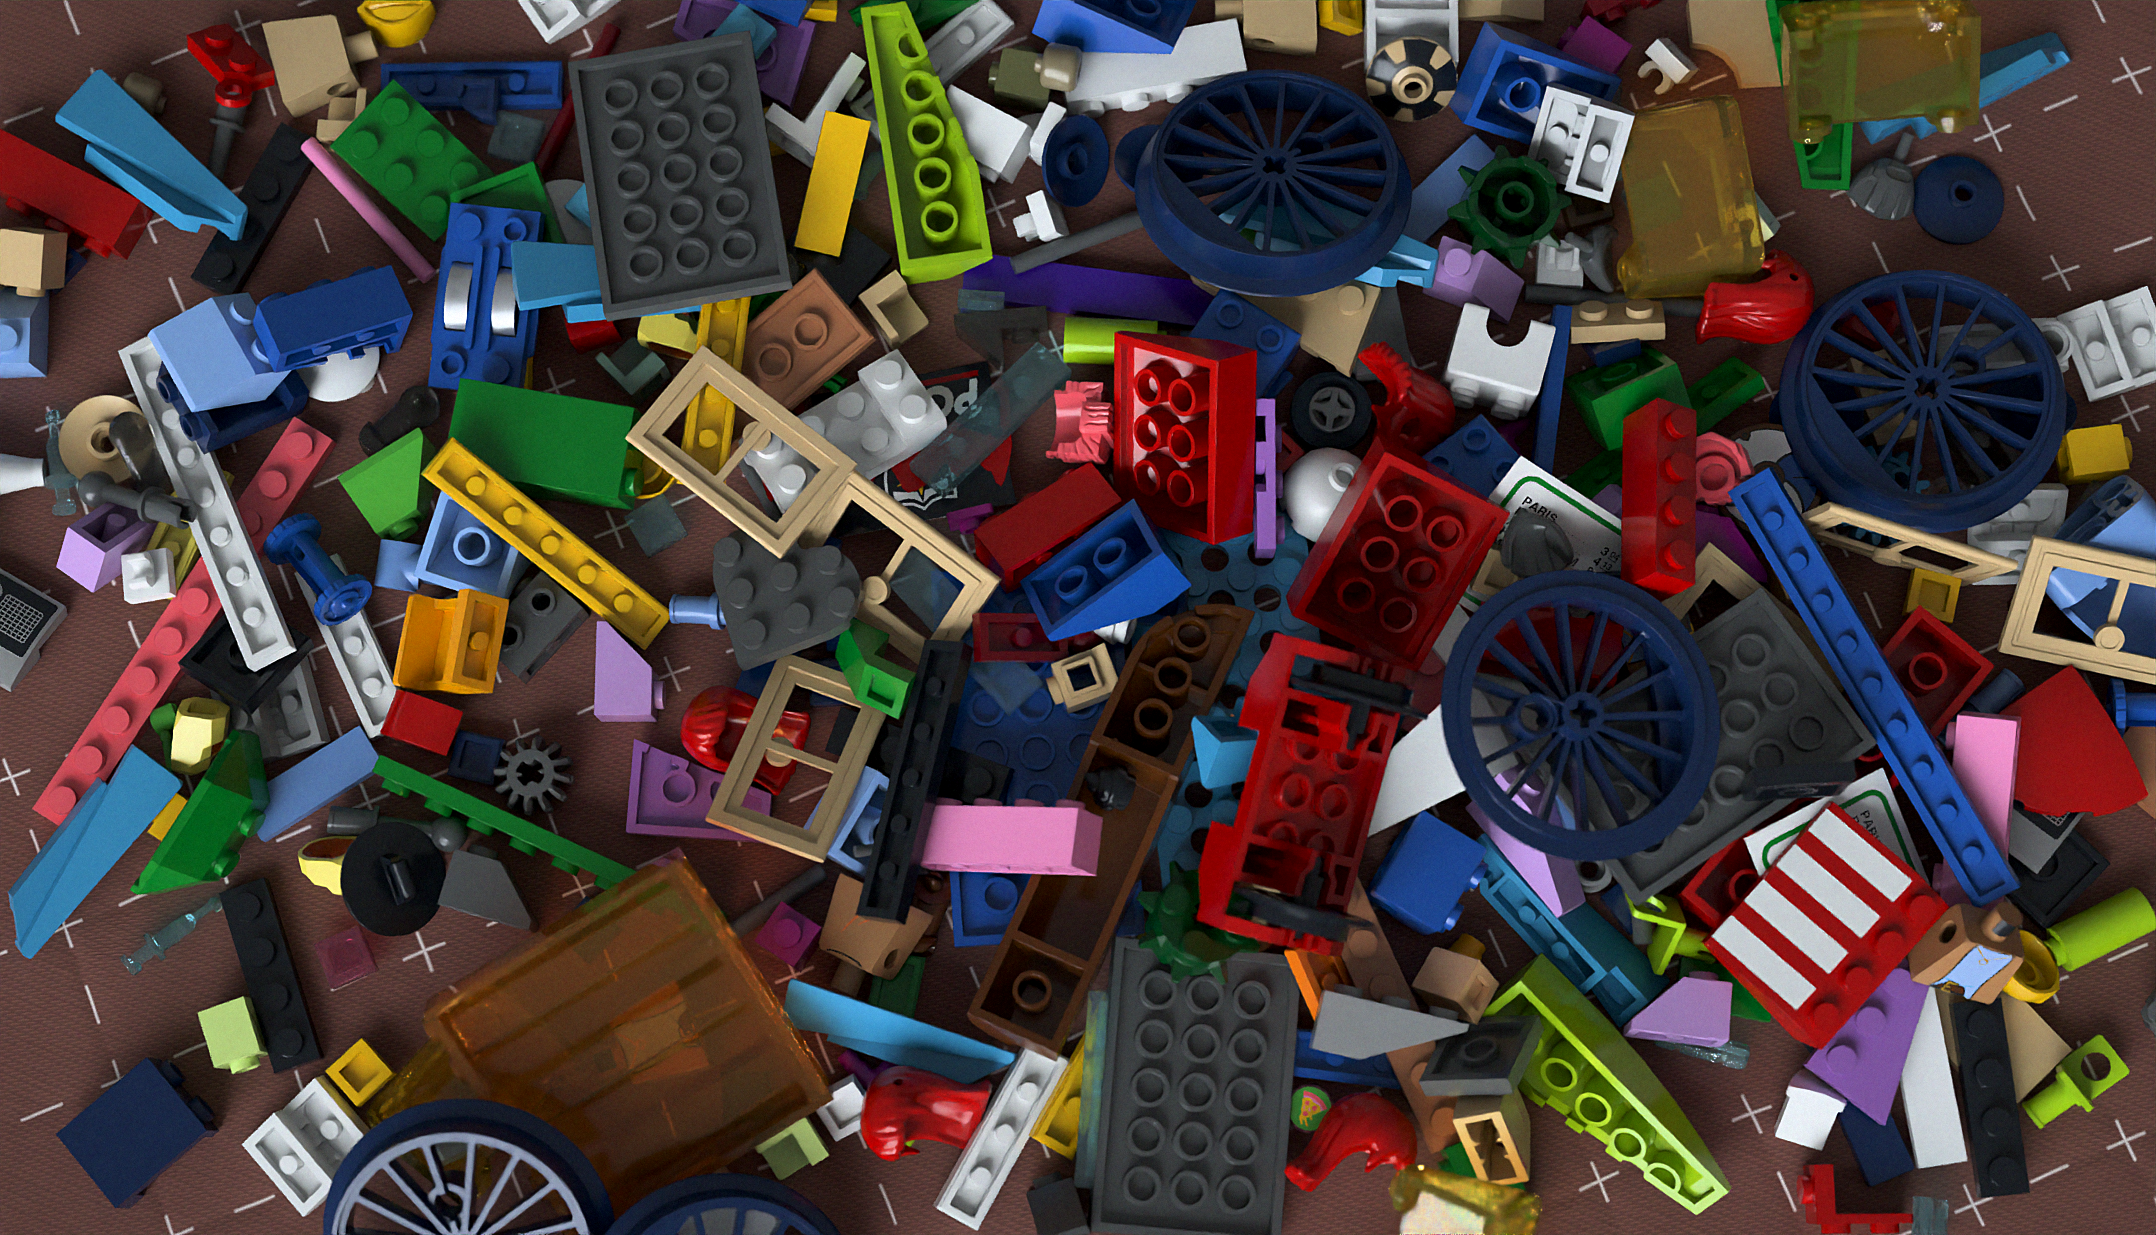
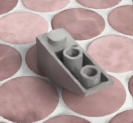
[1309,983,1469,1059]

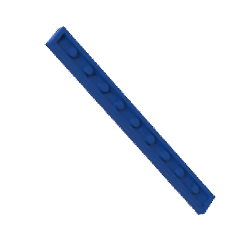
[1728,467,2022,908]

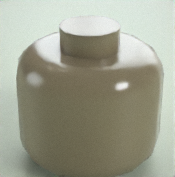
[1034,43,1082,92]
[122,72,168,118]

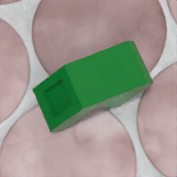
[835,618,916,719]

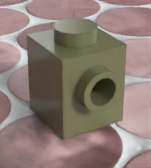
[988,45,1054,113]

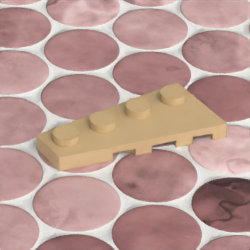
[1191,275,1382,378]

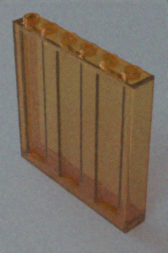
[422,847,834,1235]

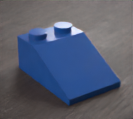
[1031,0,1197,54]
[1448,21,1622,145]
[1020,498,1192,642]

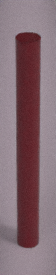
[534,22,621,181]

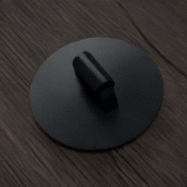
[340,822,446,937]

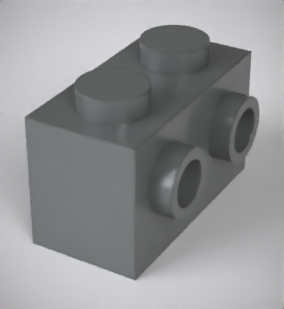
[499,571,590,684]

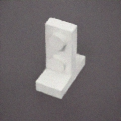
[765,52,867,169]

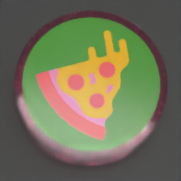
[1290,1084,1333,1133]

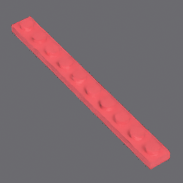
[32,416,337,826]

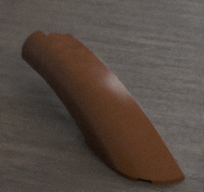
[967,604,1255,1062]

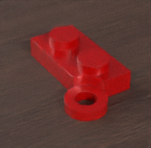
[187,23,275,108]

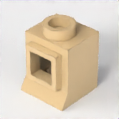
[1046,643,1118,714]

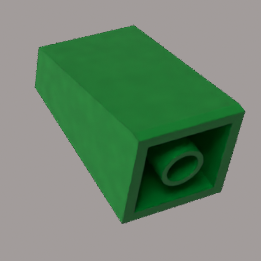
[448,378,644,510]

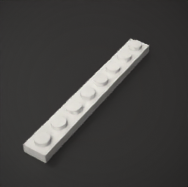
[118,336,297,672]

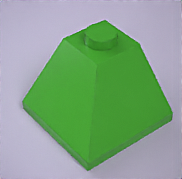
[337,427,439,541]

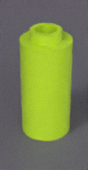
[1063,317,1167,365]
[2043,887,2156,972]

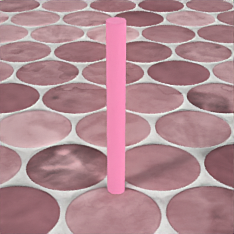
[300,137,437,284]

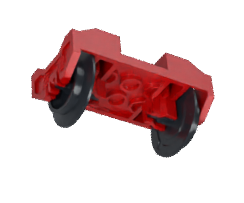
[1197,633,1429,957]

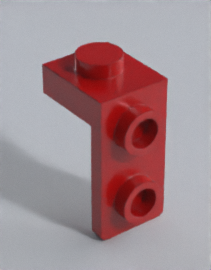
[1797,1164,1914,1234]

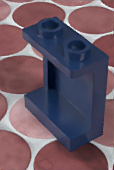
[156,361,310,455]
[56,1057,219,1208]

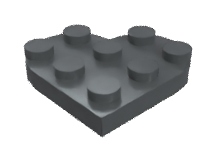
[712,521,865,671]

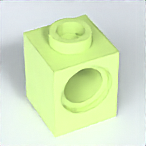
[198,996,268,1074]

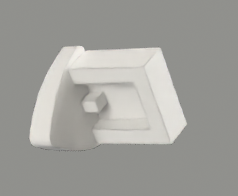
[1017,101,1067,167]
[1775,1068,1846,1151]

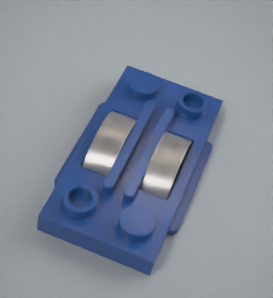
[428,202,546,391]

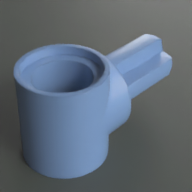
[374,539,444,592]

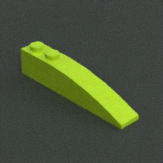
[860,1,993,285]
[1482,952,1731,1215]

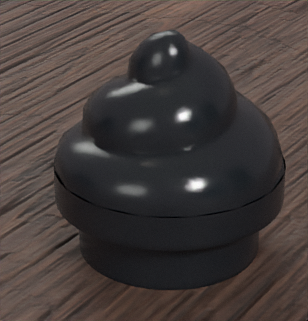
[1084,763,1136,811]

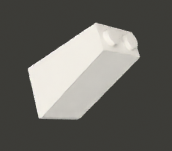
[1367,676,1522,837]

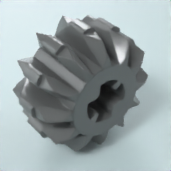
[493,735,576,817]

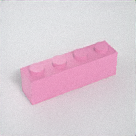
[1932,711,2021,911]
[920,798,1103,876]

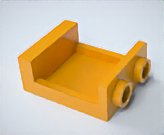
[393,589,510,695]

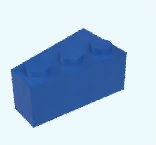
[252,265,413,373]

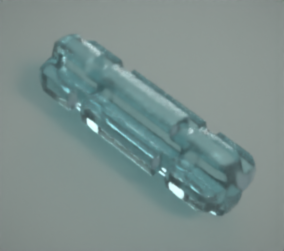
[1654,1040,1750,1070]

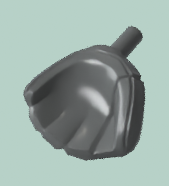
[1846,132,1915,220]
[1565,224,1619,293]
[1501,508,1574,578]

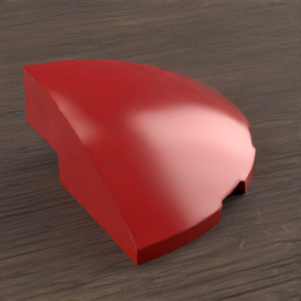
[1945,664,2149,817]

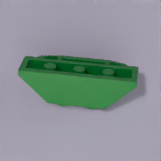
[130,729,271,895]

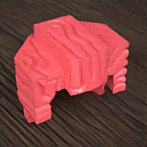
[1046,381,1114,465]
[1696,432,1756,508]

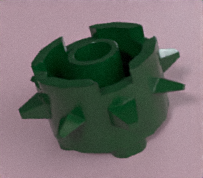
[1447,145,1572,269]
[1136,860,1261,985]

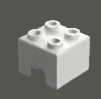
[1440,302,1556,421]

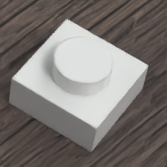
[811,1073,866,1142]

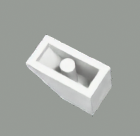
[946,85,1034,184]

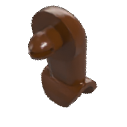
[910,871,951,959]

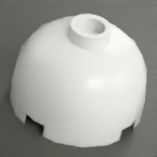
[1279,447,1362,542]

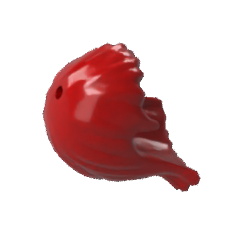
[1695,248,1815,345]
[1358,341,1456,457]
[680,685,811,796]
[860,1066,991,1161]
[1284,1092,1418,1192]

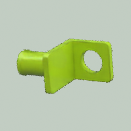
[1625,892,1716,976]
[2022,1034,2129,1129]

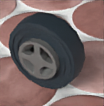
[1290,372,1372,451]

